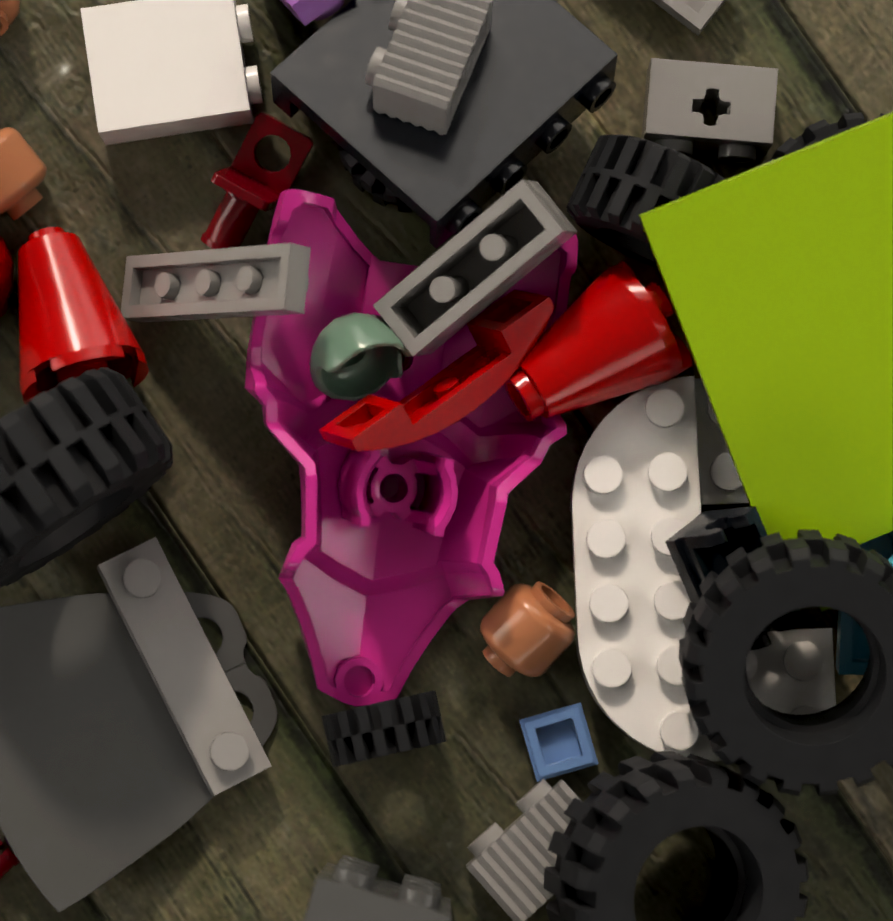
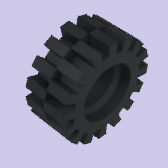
[321,691,447,767]

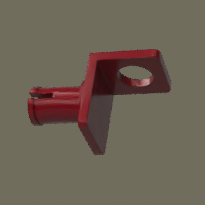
[200,112,314,249]

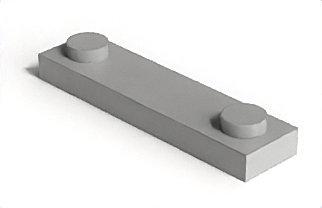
[121,243,311,323]
[97,537,272,797]

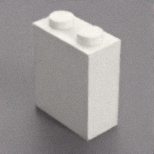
[80,0,263,145]

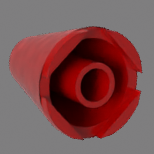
[18,227,149,404]

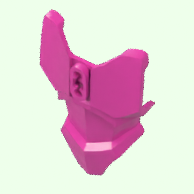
[245,189,578,707]

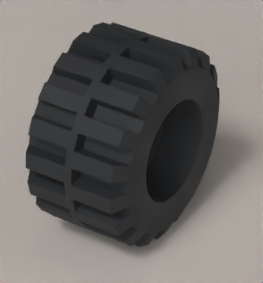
[566,135,726,268]

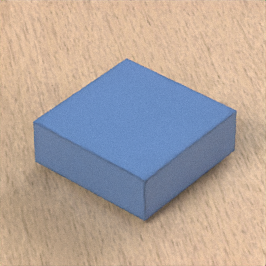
[519,702,599,782]

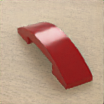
[319,289,555,451]

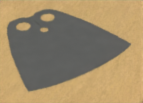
[0,592,278,913]

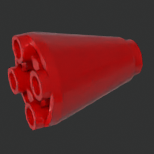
[504,261,693,421]

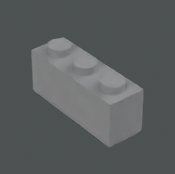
[373,179,578,356]

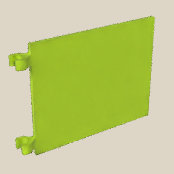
[638,112,893,612]

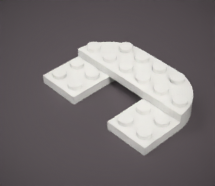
[570,376,836,761]

